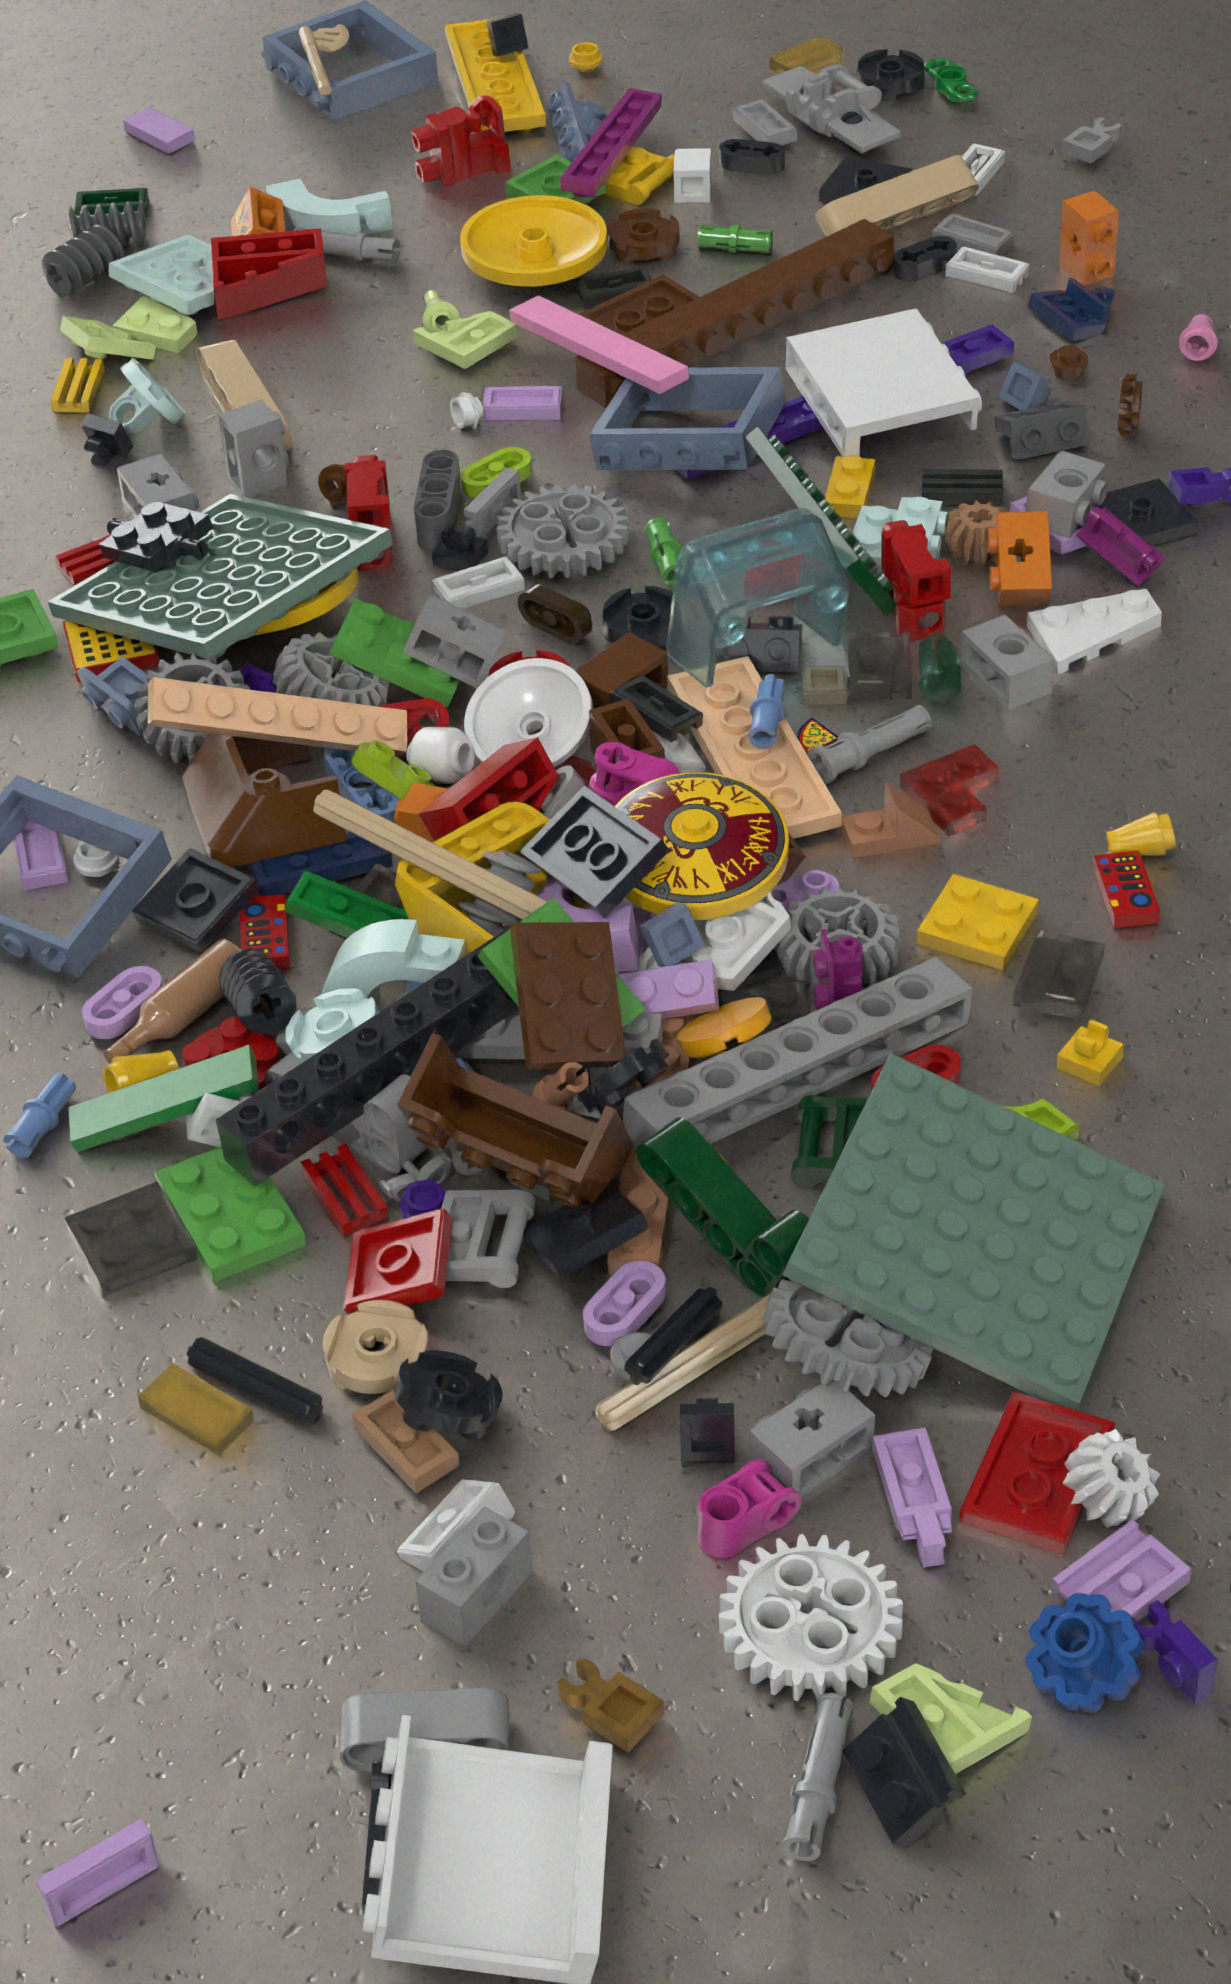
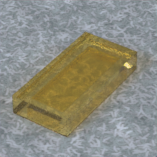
[769,35,843,74]
[138,1363,254,1455]

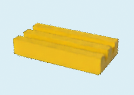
[50,358,105,413]

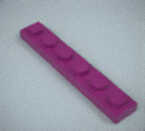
[560,88,662,198]

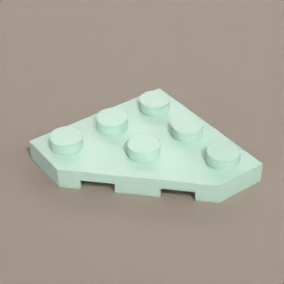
[109,234,214,315]

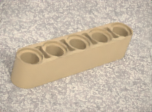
[815,155,980,237]
[196,339,293,452]

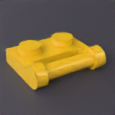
[603,146,675,205]

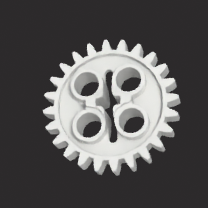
[719,1534,903,1701]

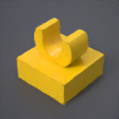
[1056,1019,1124,1087]

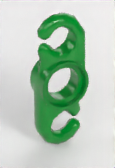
[924,58,979,103]

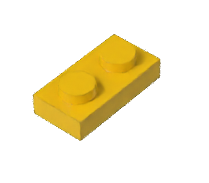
[825,455,875,518]

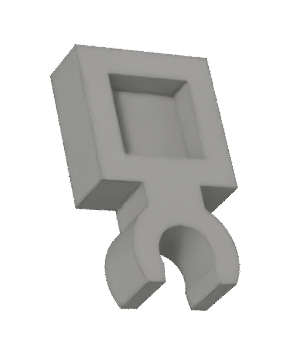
[1062,117,1121,163]

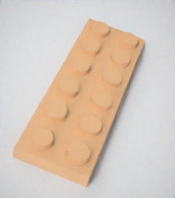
[667,656,842,839]

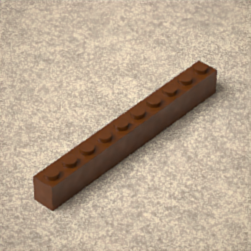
[575,219,894,408]

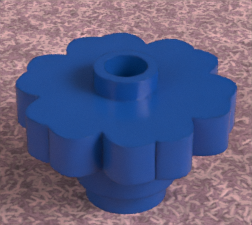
[1025,1592,1145,1713]

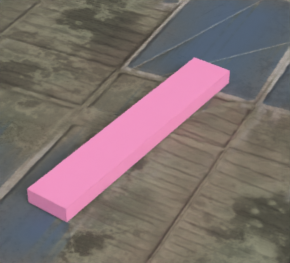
[509,296,689,394]

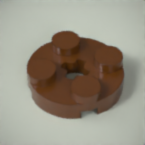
[607,208,680,264]

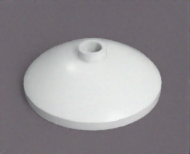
[464,658,593,768]

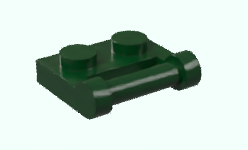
[791,1095,868,1187]

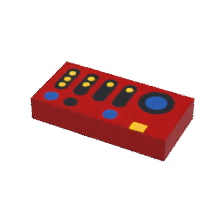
[1093,850,1160,929]
[240,894,290,969]

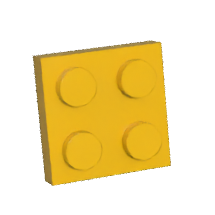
[916,874,1039,971]

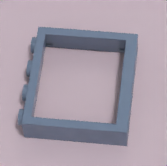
[261,0,438,121]
[590,367,786,470]
[0,775,172,978]

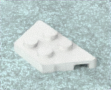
[631,891,791,991]

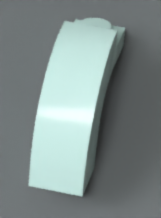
[266,178,393,235]
[322,919,466,1006]

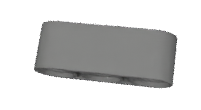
[340,1687,509,1772]

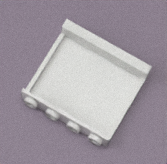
[785,308,982,458]
[362,1715,613,1984]

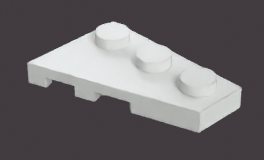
[1027,588,1162,676]

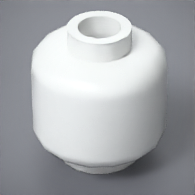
[406,727,475,784]

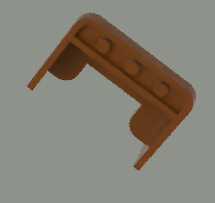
[397,1033,633,1208]

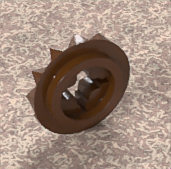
[1117,373,1143,437]

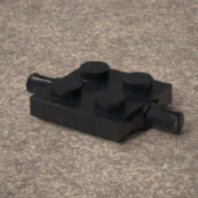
[99,502,214,572]

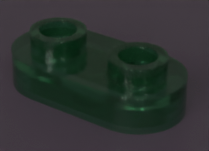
[918,632,961,704]

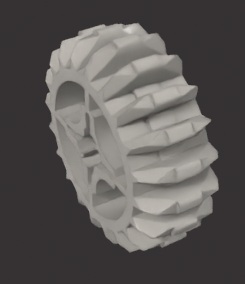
[273,632,390,706]
[135,652,250,763]
[776,886,902,988]

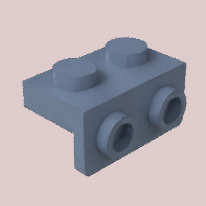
[76,656,148,736]

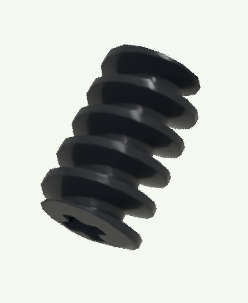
[219,948,297,1035]

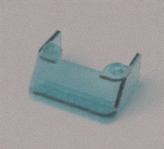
[666,508,850,688]

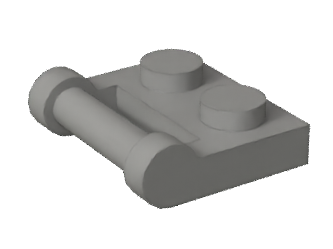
[441,1190,537,1288]

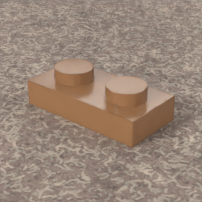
[352,1389,460,1493]

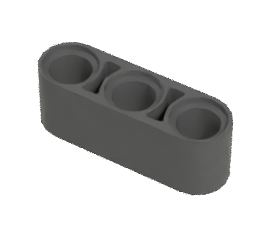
[414,449,462,551]

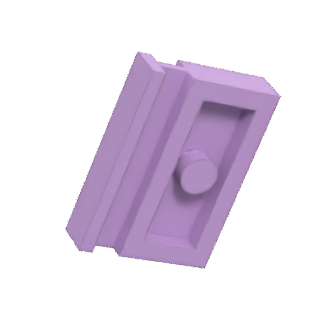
[1052,1519,1192,1622]

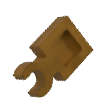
[557,1658,664,1753]

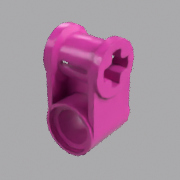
[589,742,680,804]
[698,1459,802,1559]

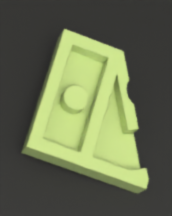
[113,294,198,353]
[60,316,156,360]
[869,1663,1032,1774]

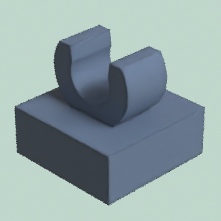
[998,361,1052,410]
[640,902,705,967]

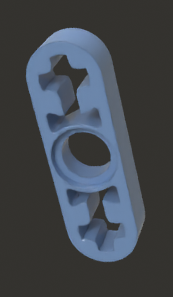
[324,748,400,823]

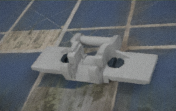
[762,64,901,154]

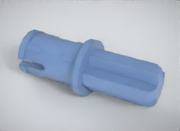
[748,674,785,749]
[3,1073,76,1158]

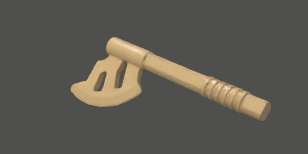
[298,24,349,95]

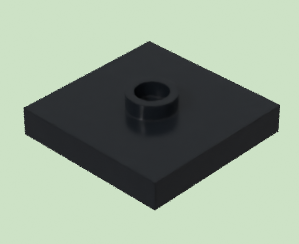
[819,155,912,203]
[1096,478,1198,546]
[132,848,260,953]
[523,1184,649,1278]

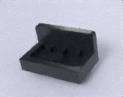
[713,615,803,673]

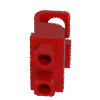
[411,95,511,188]
[345,455,393,571]
[881,520,951,641]

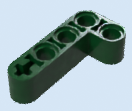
[636,1117,809,1297]

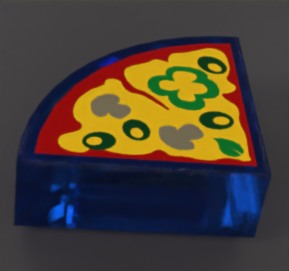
[797,717,838,755]

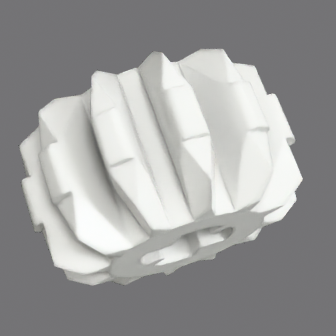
[1063,1429,1160,1528]

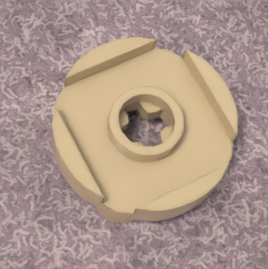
[323,1300,429,1394]

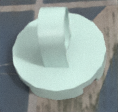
[109,358,186,436]
[285,988,380,1064]

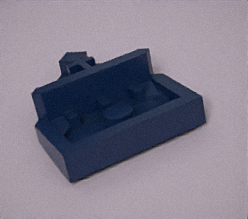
[1028,277,1116,341]

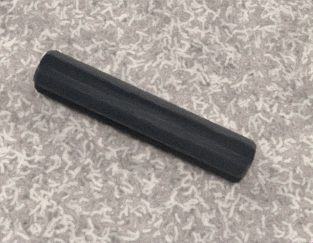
[624,1287,723,1385]
[186,1337,324,1424]

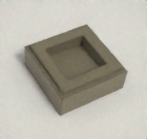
[802,665,847,706]

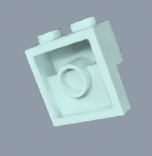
[853,497,949,570]

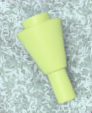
[423,290,460,333]

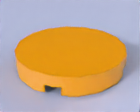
[676,997,772,1058]

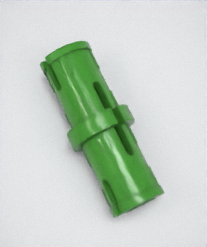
[697,224,773,255]
[645,517,688,587]

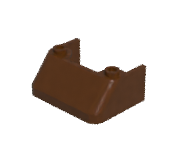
[182,695,347,867]

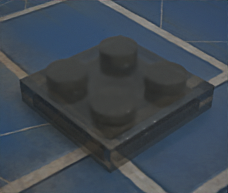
[64,1181,198,1297]

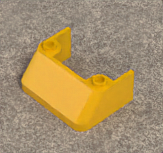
[395,802,591,955]

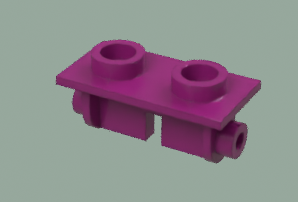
[1076,506,1166,587]
[813,929,863,1011]

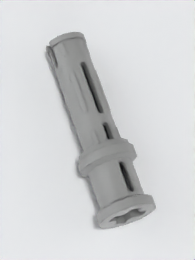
[808,705,932,784]

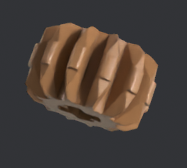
[945,500,1007,566]

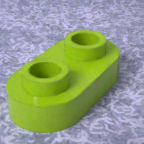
[461,447,532,499]
[351,740,434,799]

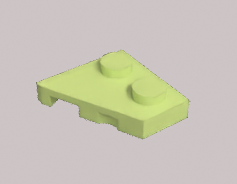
[413,311,518,369]

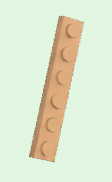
[148,677,407,757]

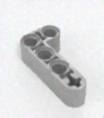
[264,1052,428,1173]

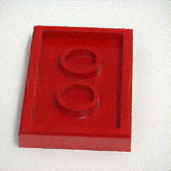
[959,1391,1116,1556]

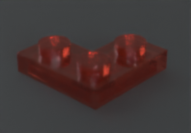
[900,744,999,837]

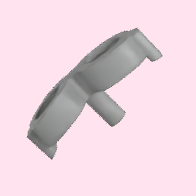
[379,1151,452,1203]

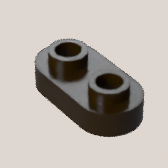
[518,584,592,644]

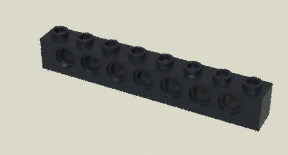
[216,919,523,1186]

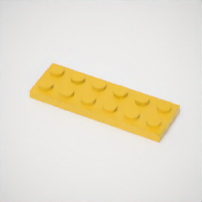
[445,18,546,132]

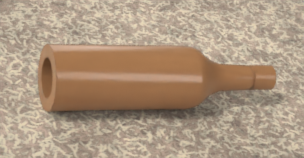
[104,939,240,1064]

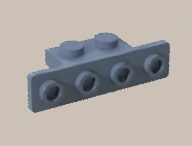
[547,81,607,162]

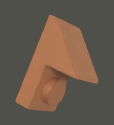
[840,783,940,858]

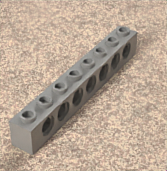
[623,957,973,1148]

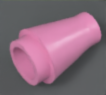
[1179,314,1217,361]

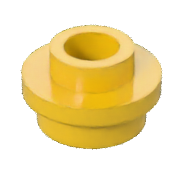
[569,42,603,72]

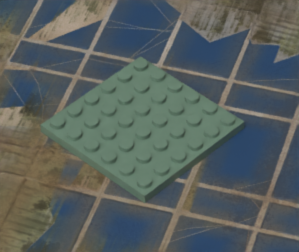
[48,494,393,659]
[783,1053,1165,1410]

